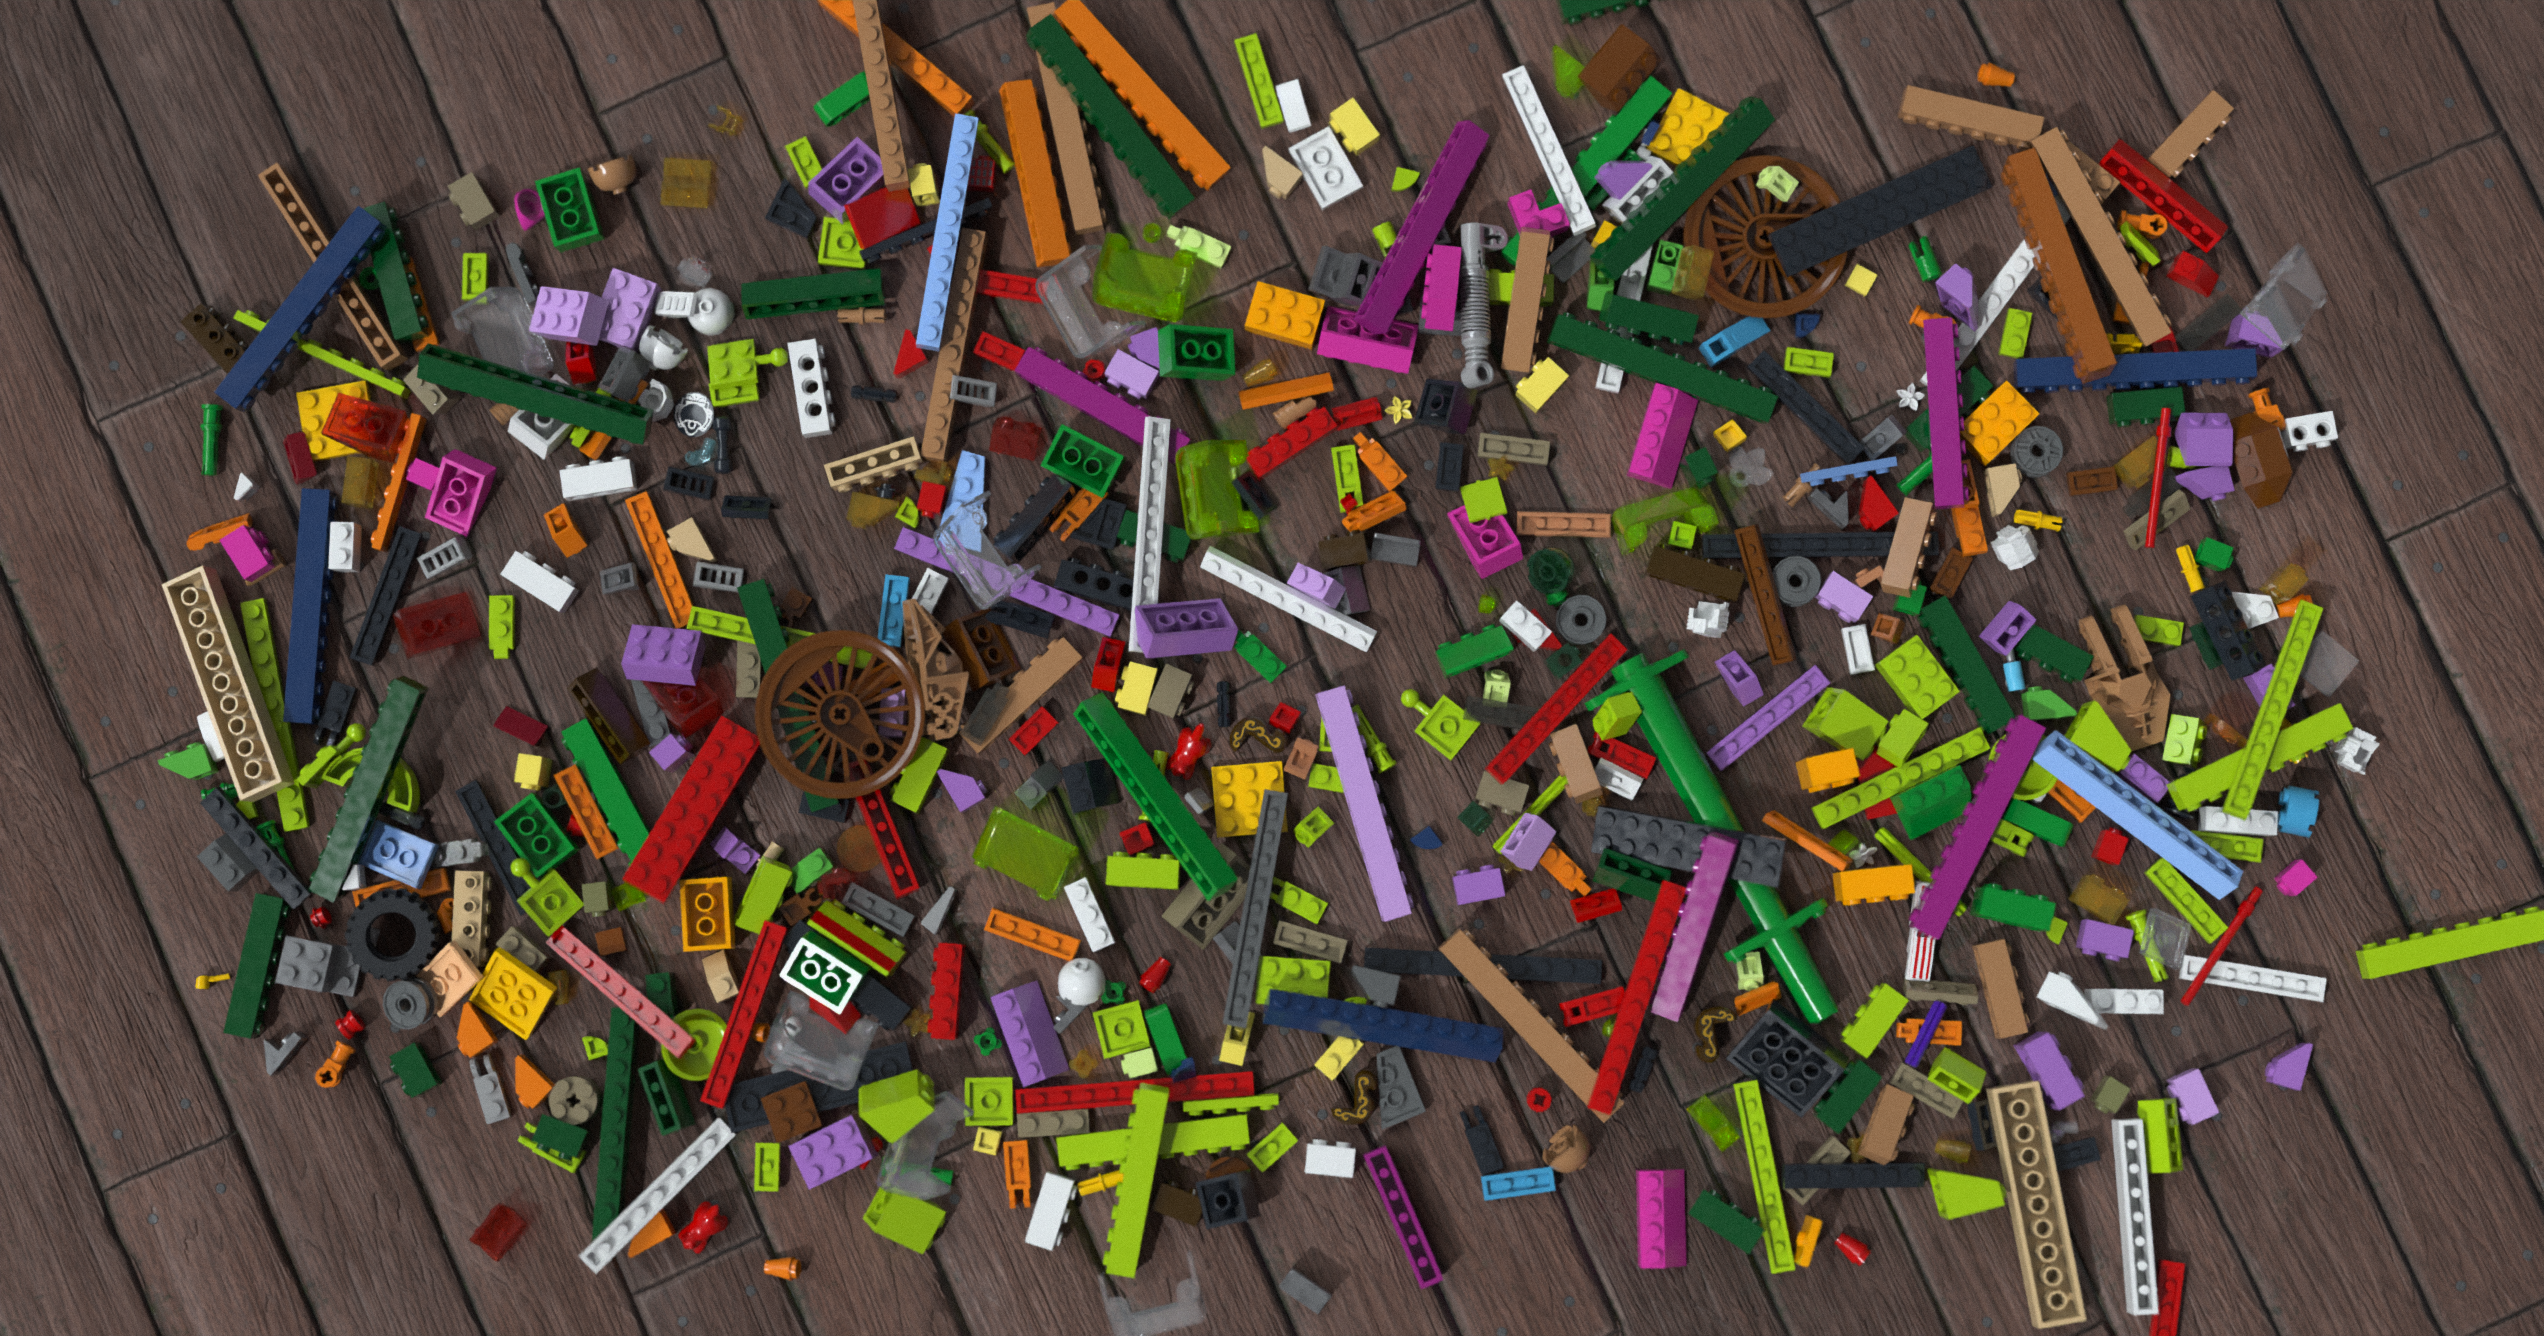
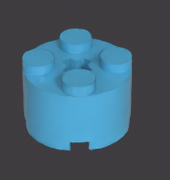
[2277,785,2319,838]

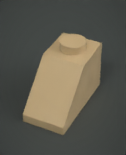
[1263,146,1303,200]
[1983,463,2022,517]
[667,517,718,563]
[702,949,741,1003]

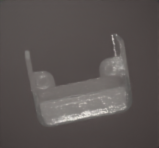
[1035,244,1146,358]
[933,491,1042,610]
[877,1091,974,1200]
[1098,1250,1207,1336]

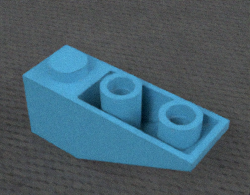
[1699,316,1770,368]

